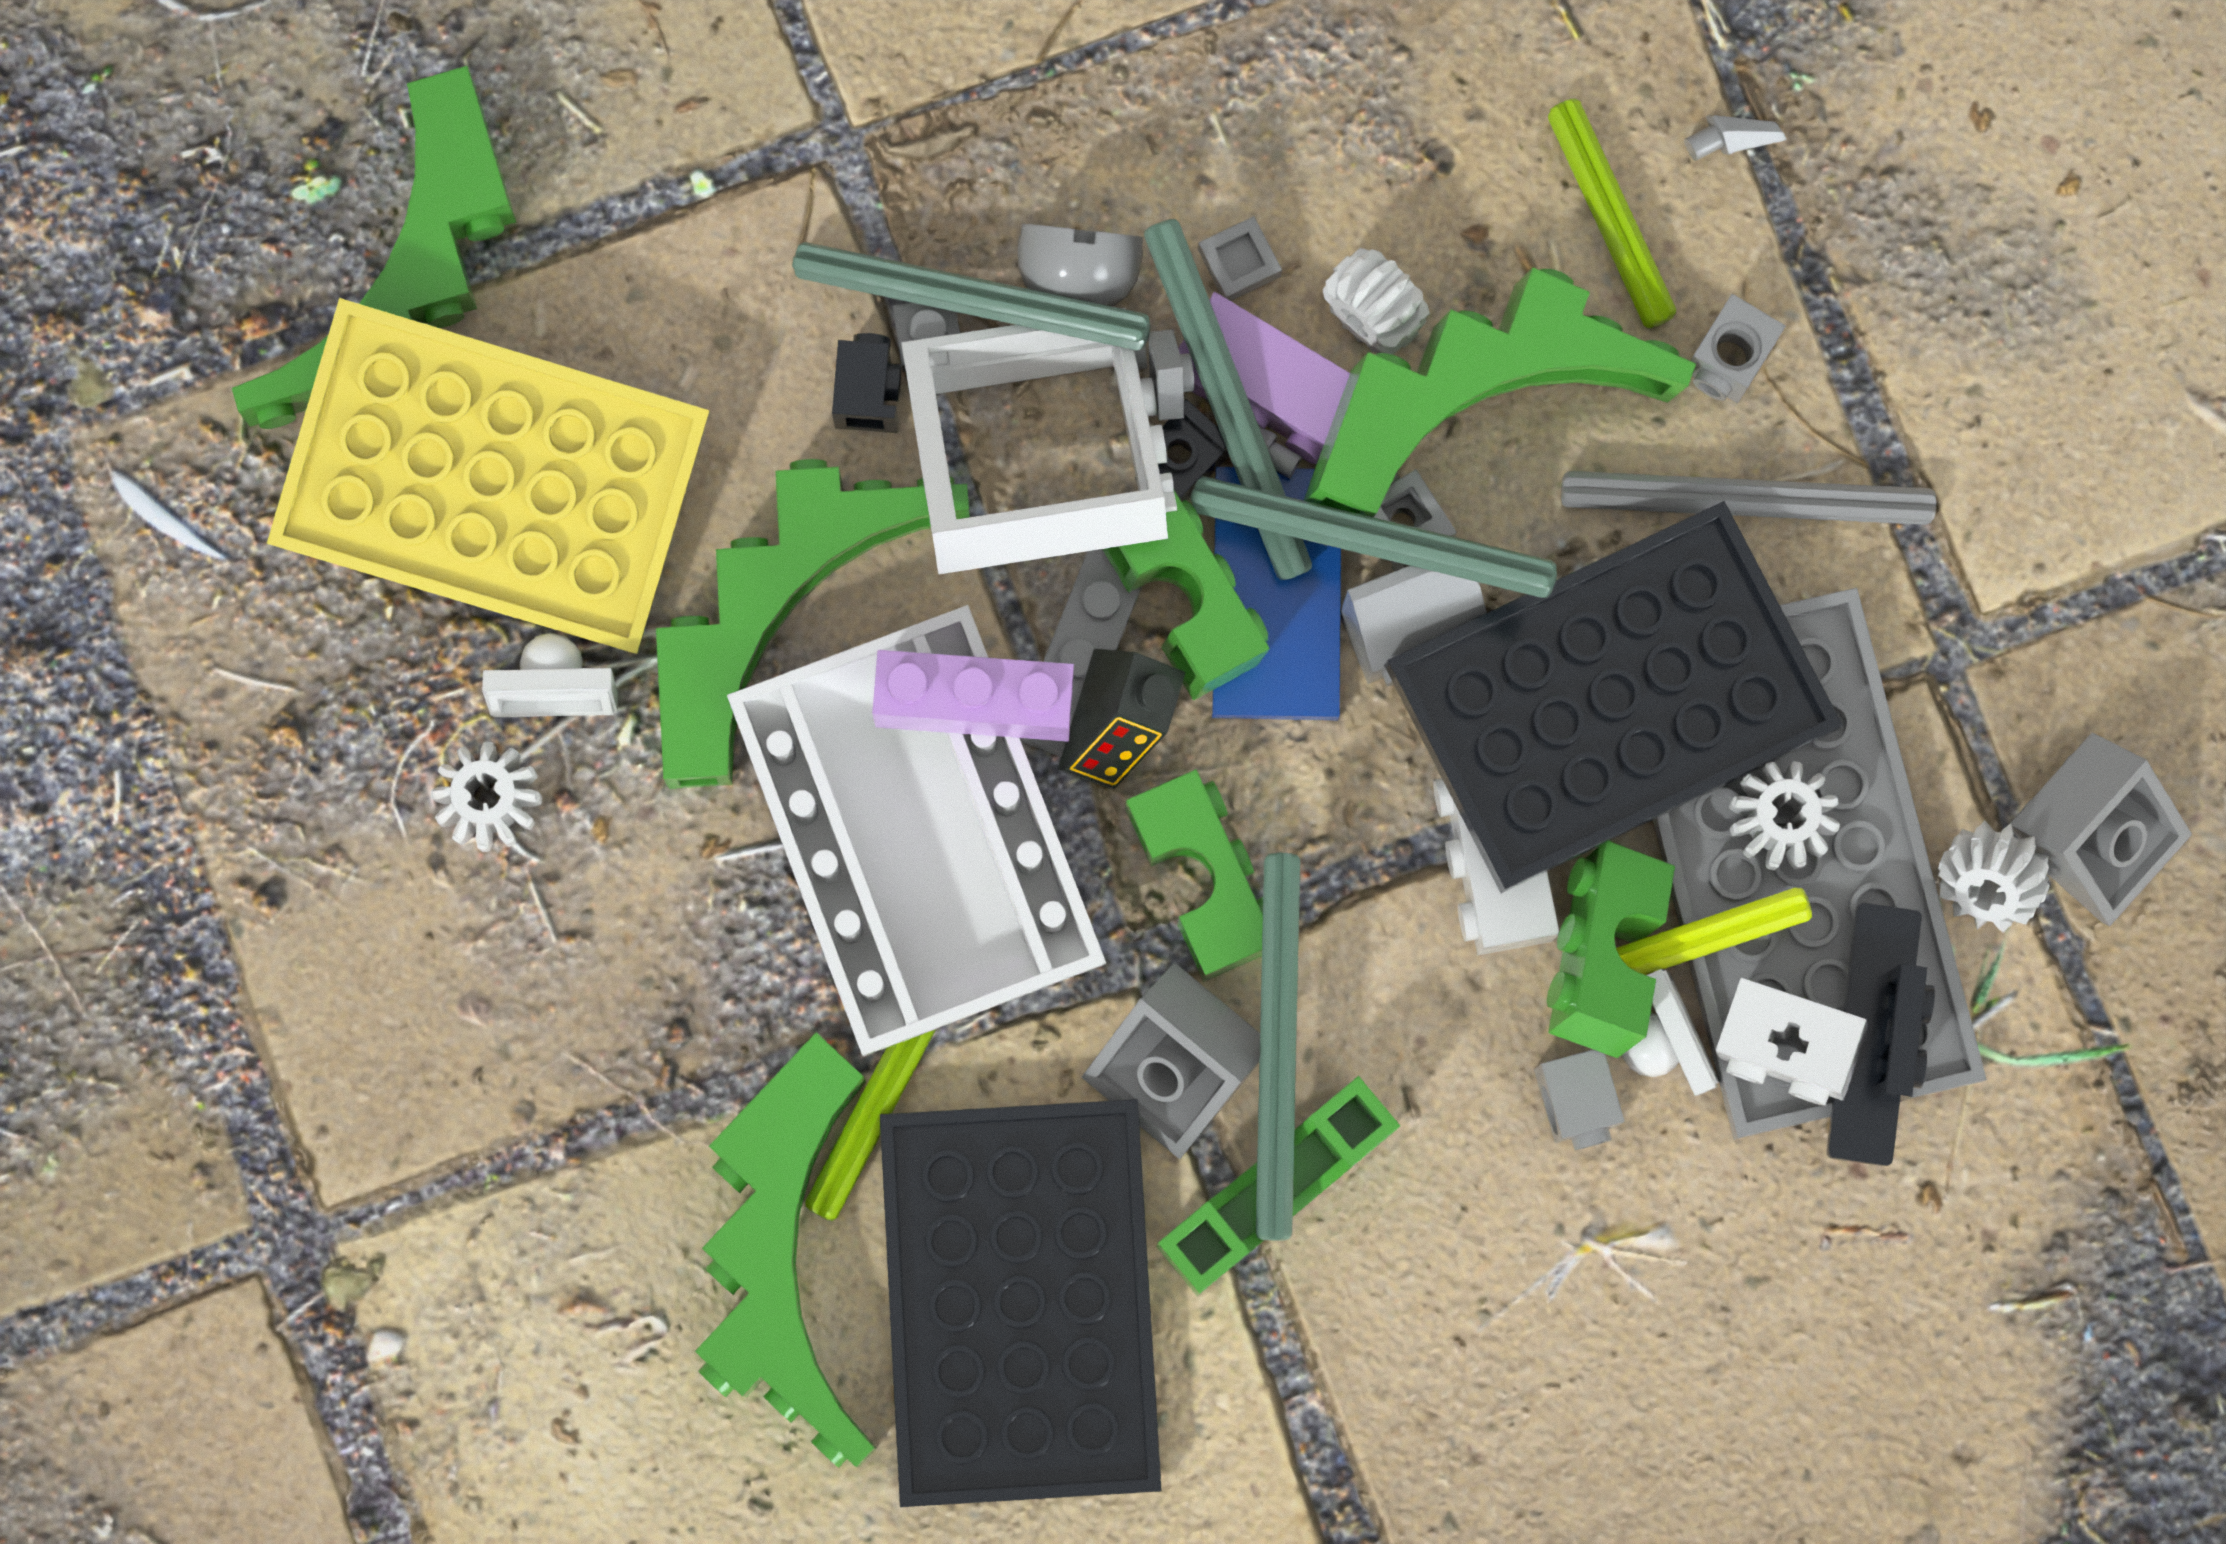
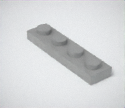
[1020,549,1142,757]

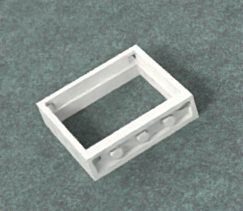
[901,308,1177,574]

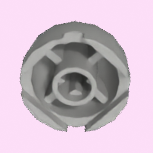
[1018,224,1143,306]

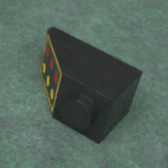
[1057,649,1186,789]

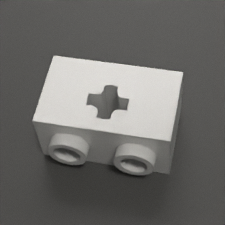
[1716,978,1869,1106]

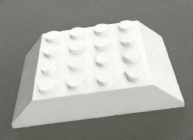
[727,605,1106,1057]

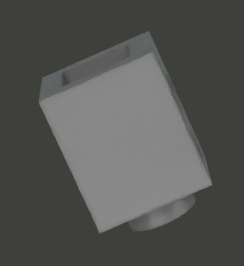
[1691,294,1786,403]
[1534,1050,1625,1150]

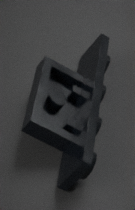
[1826,903,1935,1166]

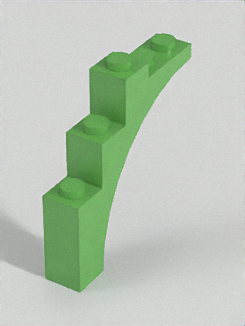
[232,66,516,429]
[1304,267,1696,517]
[656,459,970,789]
[695,1032,877,1468]

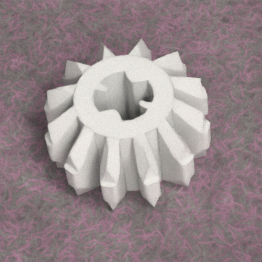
[1323,248,1430,355]
[431,742,542,852]
[1729,761,1840,870]
[1938,820,2050,933]

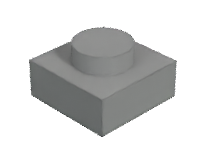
[1198,216,1282,301]
[893,303,960,372]
[1148,329,1194,421]

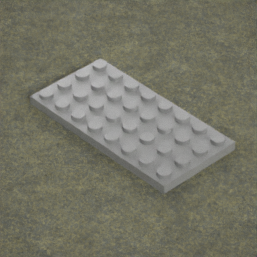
[1653,588,1987,1140]

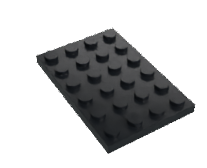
[1384,501,1843,894]
[880,1099,1162,1507]

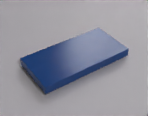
[1212,467,1341,721]

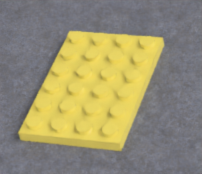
[267,298,710,654]

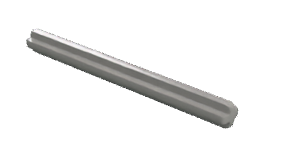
[1561,471,1936,525]

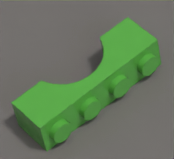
[1156,1076,1400,1297]

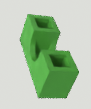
[1102,491,1270,701]
[1125,769,1263,982]
[1547,841,1675,1058]

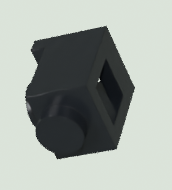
[832,333,902,433]
[1133,399,1229,502]

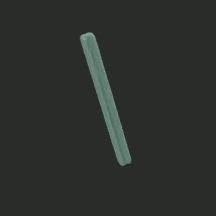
[1144,219,1312,580]
[792,242,1151,350]
[1191,477,1557,598]
[1256,852,1300,1241]

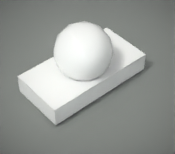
[482,632,618,717]
[1622,969,1720,1096]

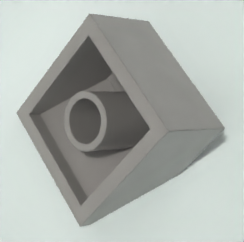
[1340,566,1487,686]
[2011,732,2192,926]
[1081,962,1260,1159]

